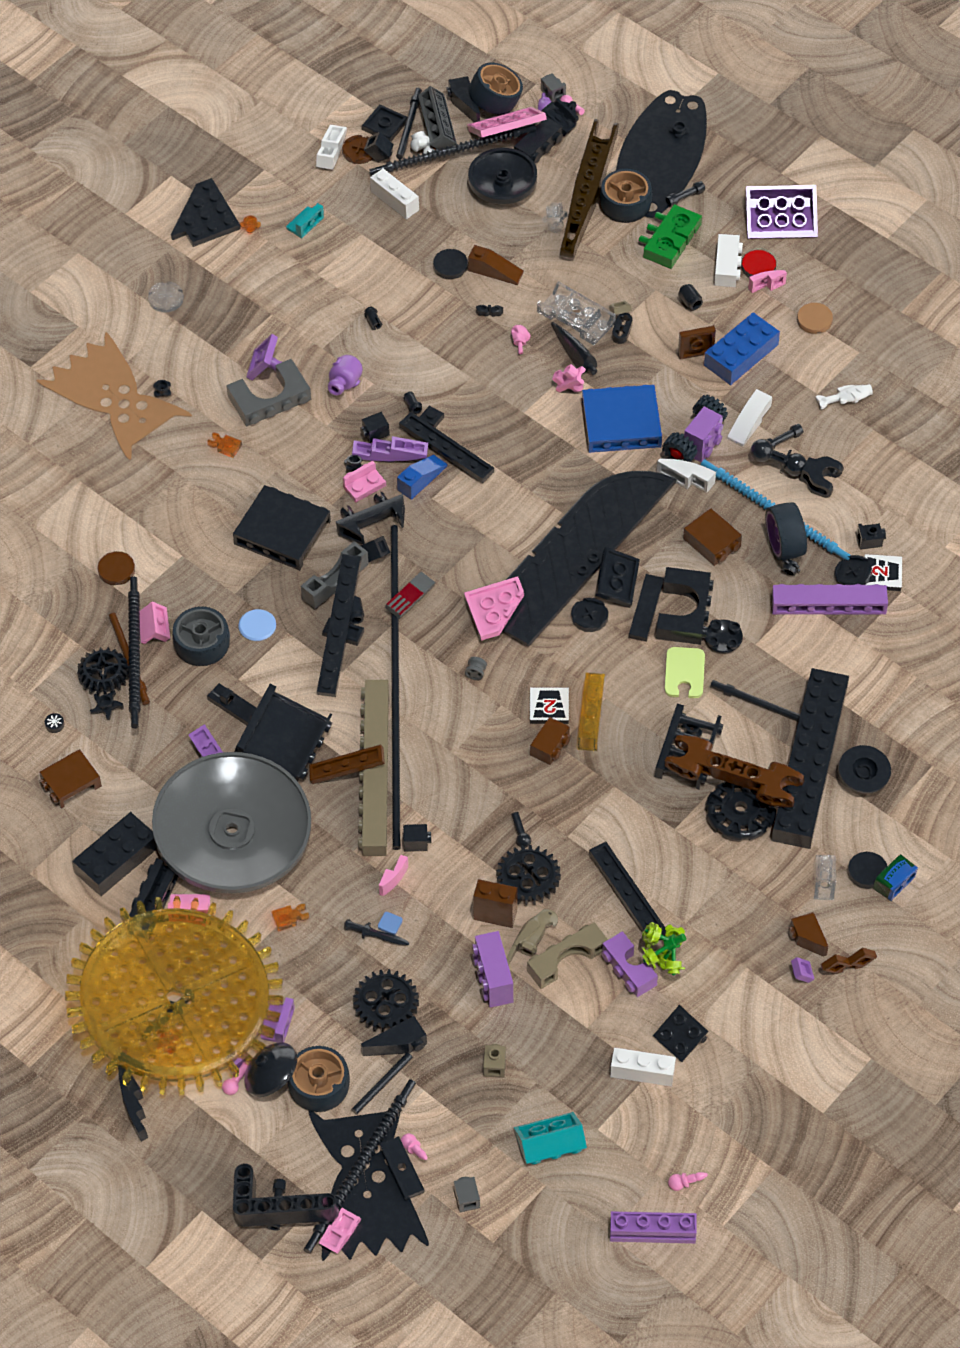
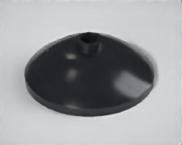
[244,1042,297,1097]

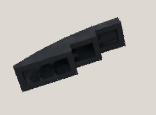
[118,1058,148,1142]

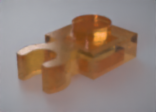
[207,432,242,458]
[271,904,309,931]

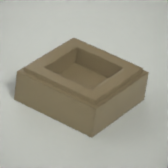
[609,301,632,315]

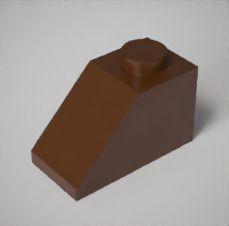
[788,912,828,957]

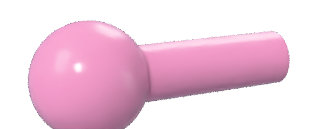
[560,95,585,115]
[222,1060,249,1095]

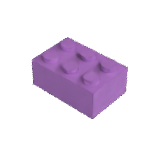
[472,931,513,1008]

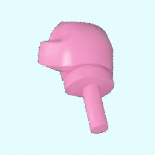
[511,325,530,355]

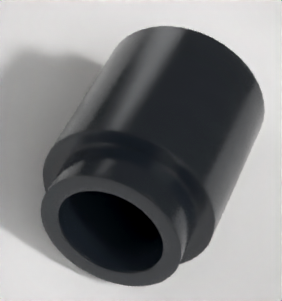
[678,284,703,310]
[350,596,364,625]

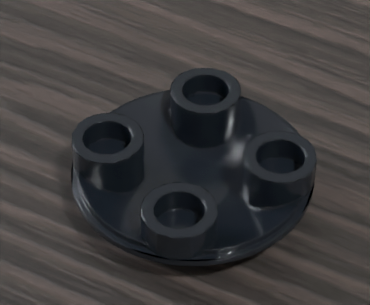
[705,619,743,653]

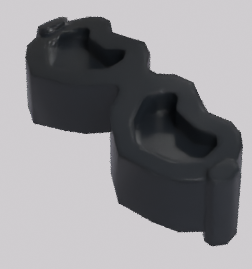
[476,304,503,317]

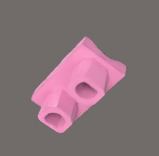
[552,364,586,393]

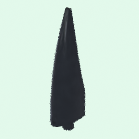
[551,322,598,375]

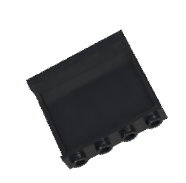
[233,485,331,571]
[234,683,333,782]

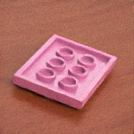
[467,107,547,137]

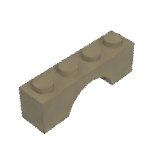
[527,922,608,989]

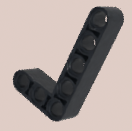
[233,1163,339,1227]

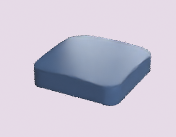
[378,912,403,935]

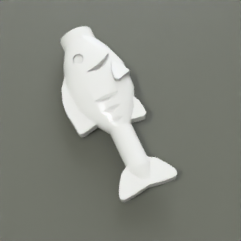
[816,384,873,409]

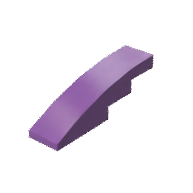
[352,436,428,461]

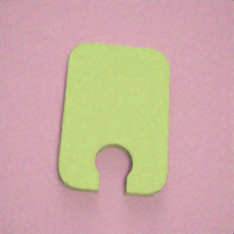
[665,647,705,698]

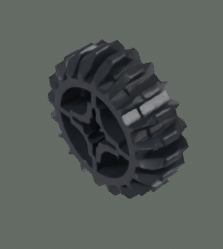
[77,647,129,696]

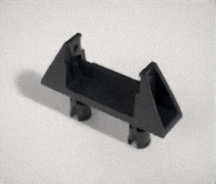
[335,492,405,544]

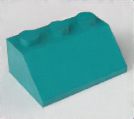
[513,1112,587,1164]

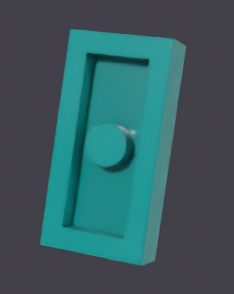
[286,203,324,239]

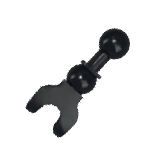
[750,439,844,498]

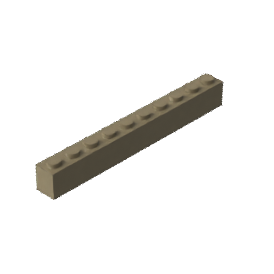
[359,680,389,856]

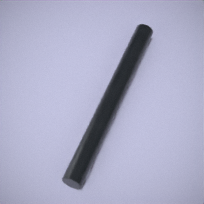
[351,1052,413,1115]

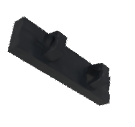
[207,683,257,726]

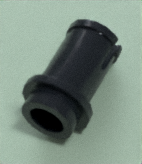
[364,306,383,330]
[403,391,422,414]

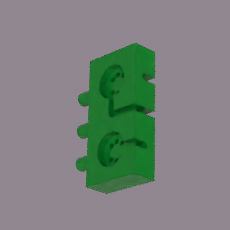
[639,204,702,269]

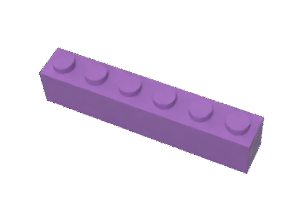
[772,584,888,614]

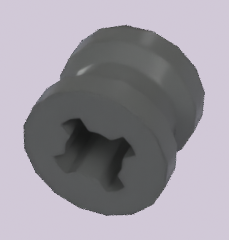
[465,657,487,680]

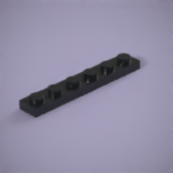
[399,412,494,483]
[589,841,666,936]

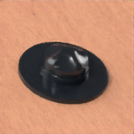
[838,745,891,793]

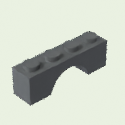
[301,541,368,609]

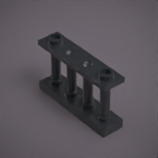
[654,703,724,790]

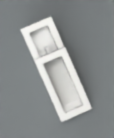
[316,125,347,170]
[727,389,772,446]
[657,459,716,493]

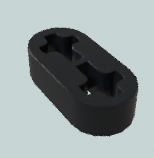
[612,313,633,344]

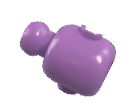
[328,355,363,395]

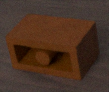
[530,717,571,765]

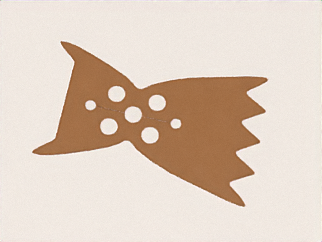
[36,332,192,460]

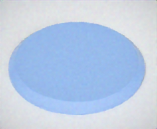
[238,609,276,641]

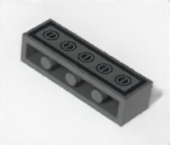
[418,86,457,150]

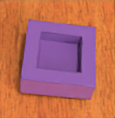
[791,957,814,983]

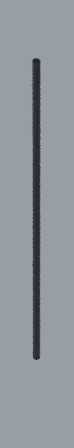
[391,525,401,850]

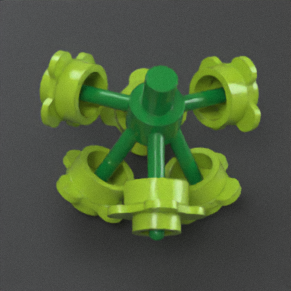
[642,922,686,976]

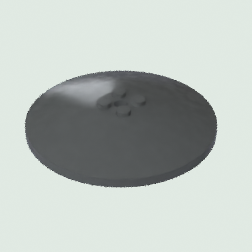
[152,752,311,894]

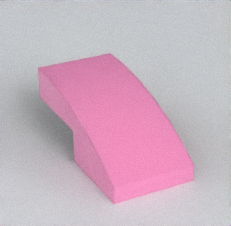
[748,270,787,293]
[379,855,408,896]
[319,1208,361,1254]

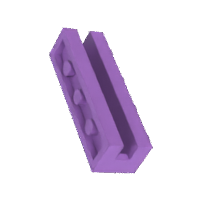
[610,1211,697,1244]

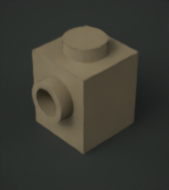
[484,1044,506,1078]

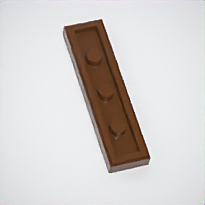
[309,744,385,784]

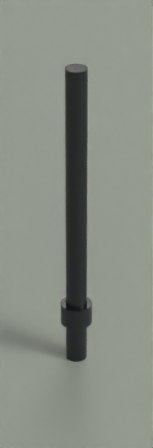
[396,88,422,159]
[710,680,800,722]

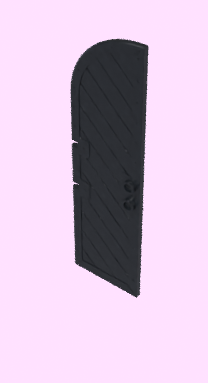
[502,471,677,647]

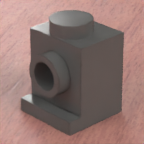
[541,73,566,102]

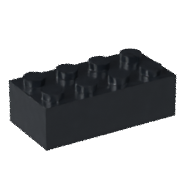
[72,811,157,897]

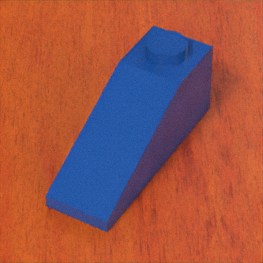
[397,455,448,500]

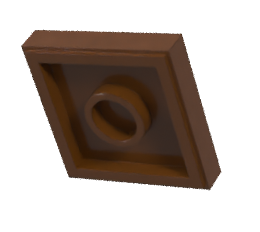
[678,325,716,359]

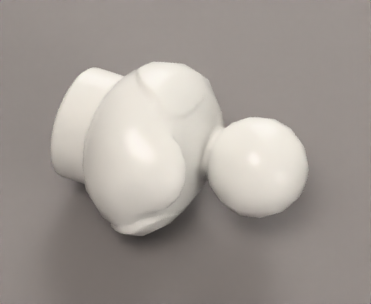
[410,131,436,154]

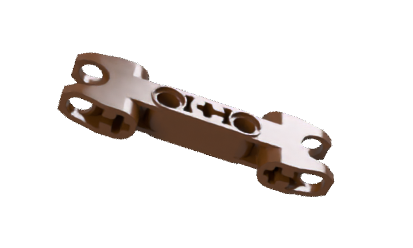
[665,735,804,807]

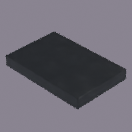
[595,547,640,608]

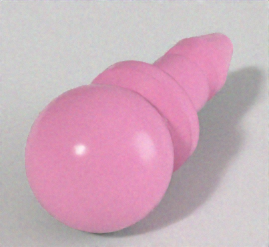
[401,1133,427,1160]
[668,1172,708,1191]

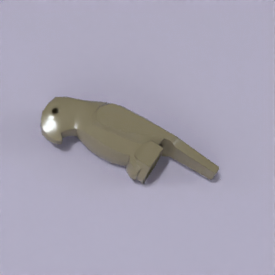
[506,909,558,966]

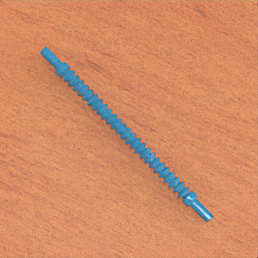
[701,459,850,560]

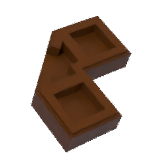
[820,947,877,974]

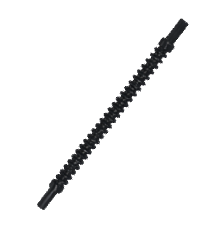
[128,576,141,729]

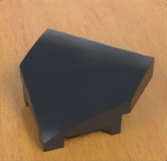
[541,98,579,137]

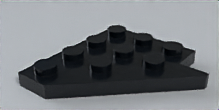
[171,178,241,247]

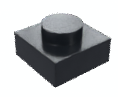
[420,405,444,428]

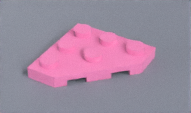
[464,577,524,641]

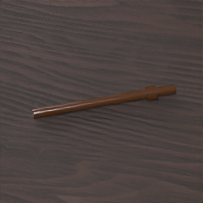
[109,613,150,705]

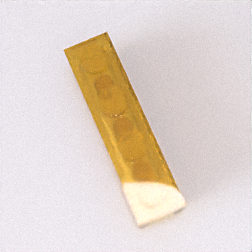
[578,672,605,751]

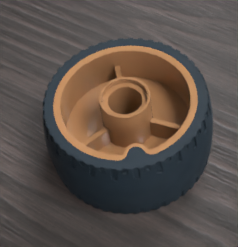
[469,62,523,115]
[600,169,652,223]
[288,1046,350,1112]

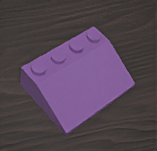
[745,185,818,239]

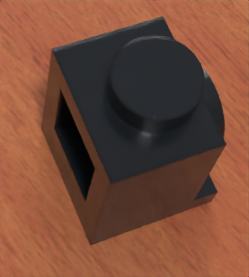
[857,523,886,550]

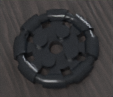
[705,781,776,841]

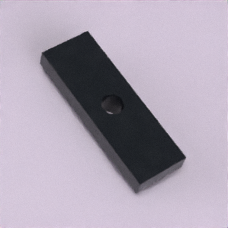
[380,1136,425,1200]

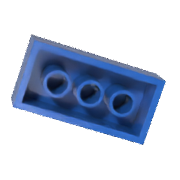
[704,312,780,385]

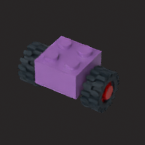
[662,395,728,462]

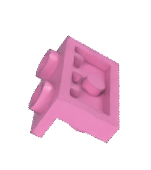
[343,461,386,503]

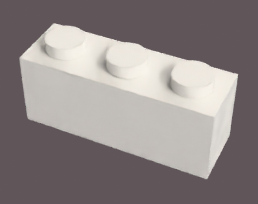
[370,168,419,219]
[714,234,743,287]
[610,1048,676,1087]

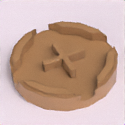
[797,303,833,334]

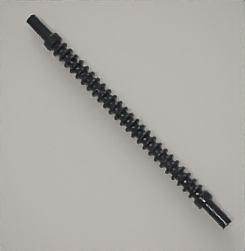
[369,124,536,176]
[303,1079,416,1254]

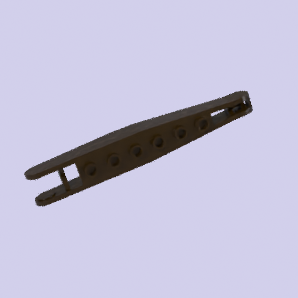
[560,119,619,259]

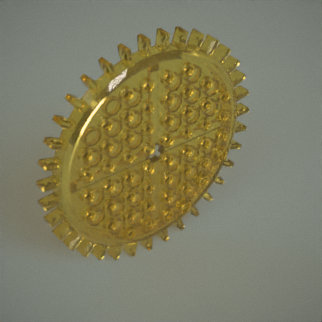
[65,896,283,1095]

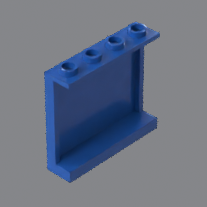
[582,384,662,453]

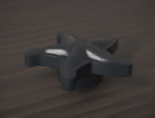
[90,690,124,720]

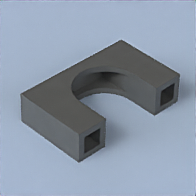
[226,358,311,427]

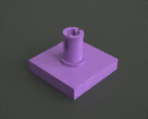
[246,334,282,380]

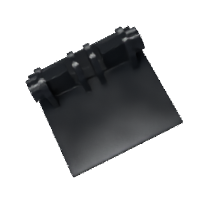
[653,1005,709,1062]

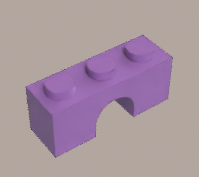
[601,931,658,997]

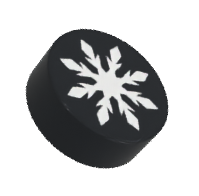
[44,713,65,733]

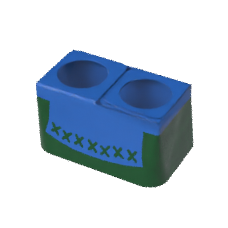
[873,854,918,901]

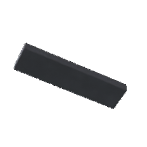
[629,574,664,642]

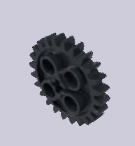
[496,845,561,905]
[353,969,419,1032]

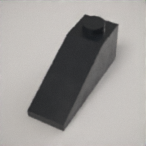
[446,76,480,122]
[361,1016,427,1056]

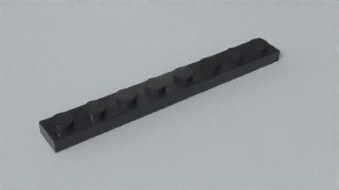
[317,554,362,697]

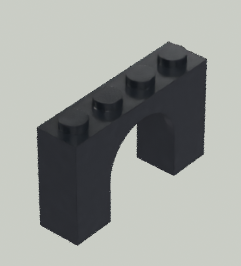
[656,567,714,645]

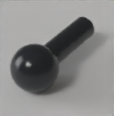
[511,812,532,848]

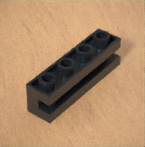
[123,858,179,941]

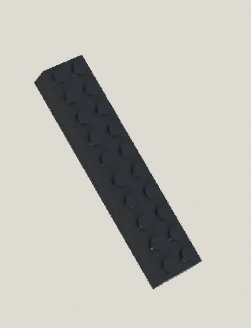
[772,668,849,849]

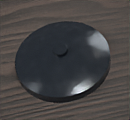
[468,148,537,204]

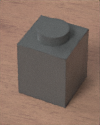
[454,1177,480,1213]

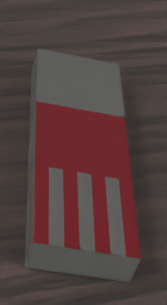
[385,572,436,619]

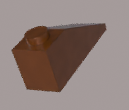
[468,245,524,286]

